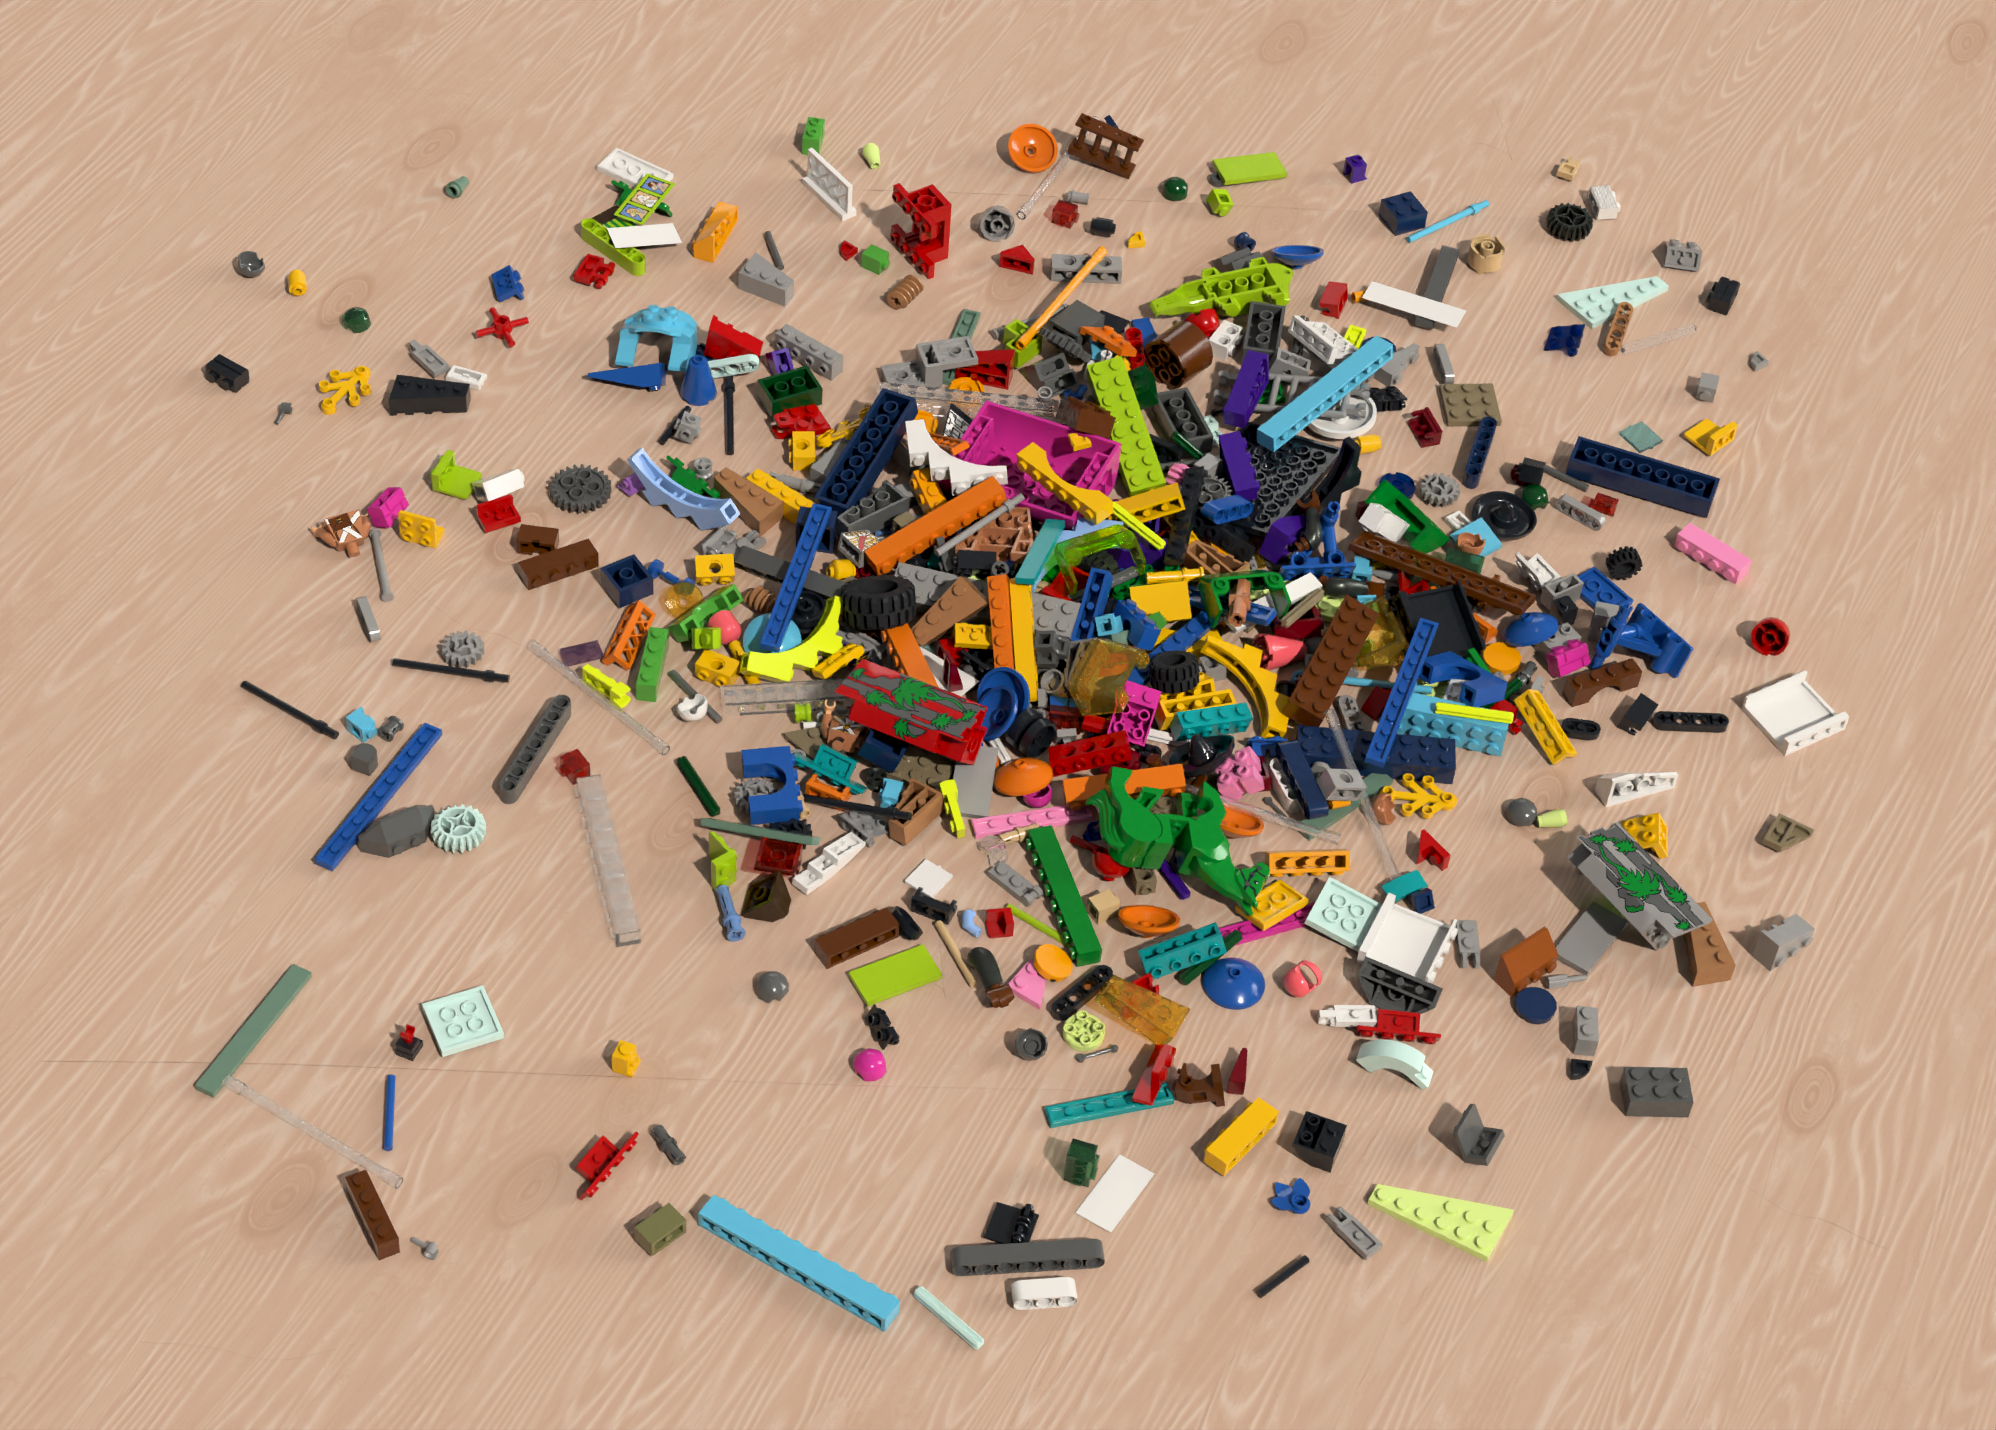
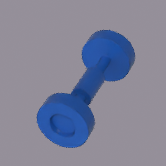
[648,559,695,597]

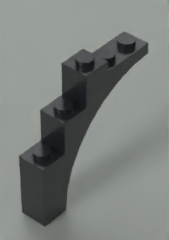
[1291,436,1362,516]

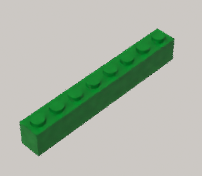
[1025,825,1102,967]

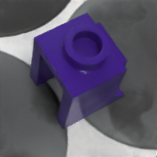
[1343,154,1367,184]

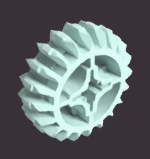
[431,804,486,854]

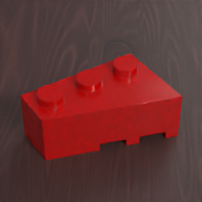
[704,315,763,365]
[955,349,1015,390]

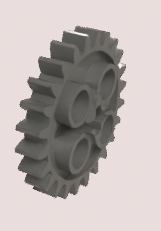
[1039,326,1092,363]
[550,464,612,513]
[1178,474,1233,512]

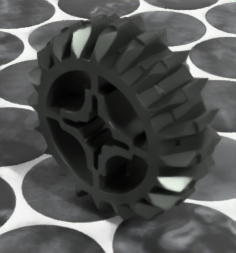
[1546,202,1593,242]

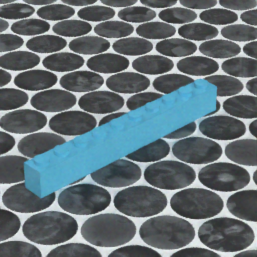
[1257,336,1393,452]
[698,1195,900,1332]

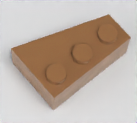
[1183,540,1250,575]
[888,777,944,845]

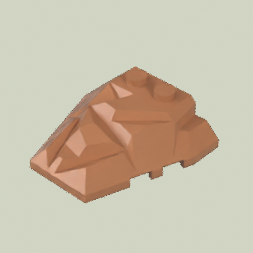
[955,507,1034,571]

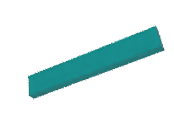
[1015,519,1065,585]
[1045,1083,1174,1128]

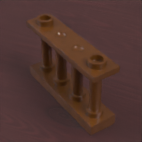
[1067,113,1144,179]

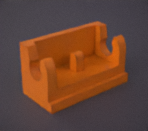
[805,773,851,811]

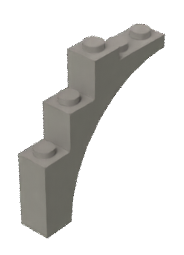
[1302,343,1420,386]

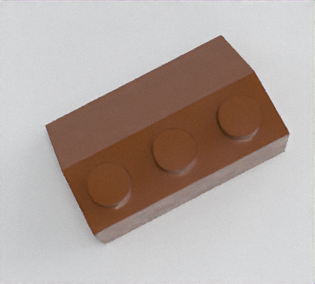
[1494,926,1558,996]

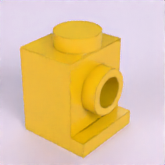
[612,1040,641,1078]

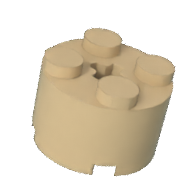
[1467,234,1505,274]

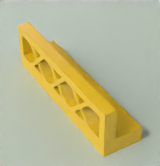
[1514,689,1578,765]

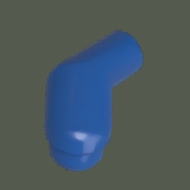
[1064,384,1088,400]

